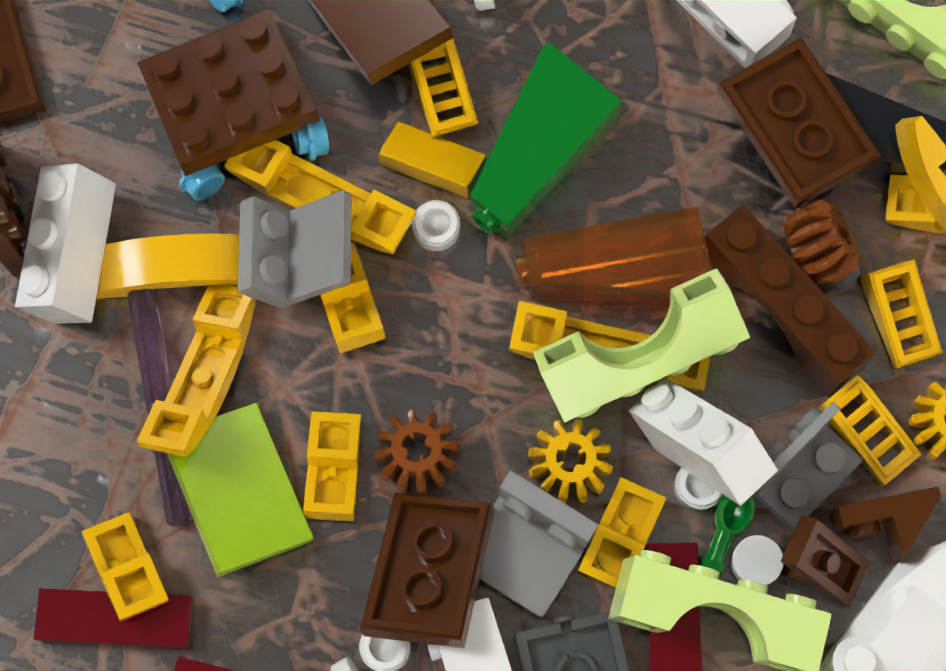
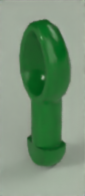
[700,495,755,577]

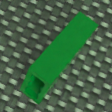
[470,41,622,240]

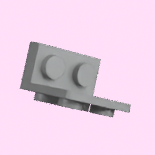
[237,190,352,308]
[753,402,864,533]
[480,470,599,618]

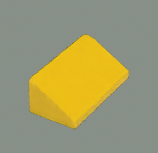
[378,121,486,199]

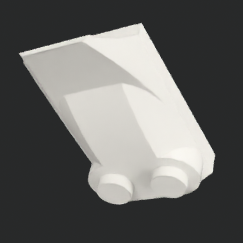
[819,540,946,671]

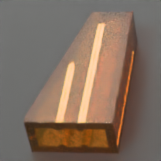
[515,207,712,311]

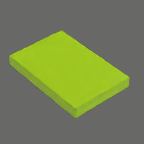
[167,403,314,578]

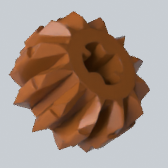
[784,199,860,286]
[374,409,460,495]

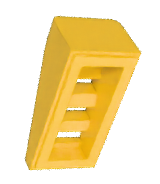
[408,38,478,138]
[859,259,943,368]
[819,374,922,487]

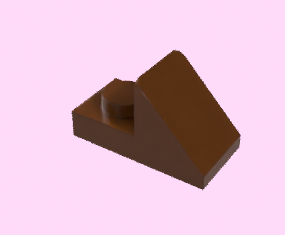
[830,487,941,563]
[780,515,870,607]

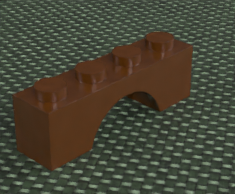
[699,204,877,397]

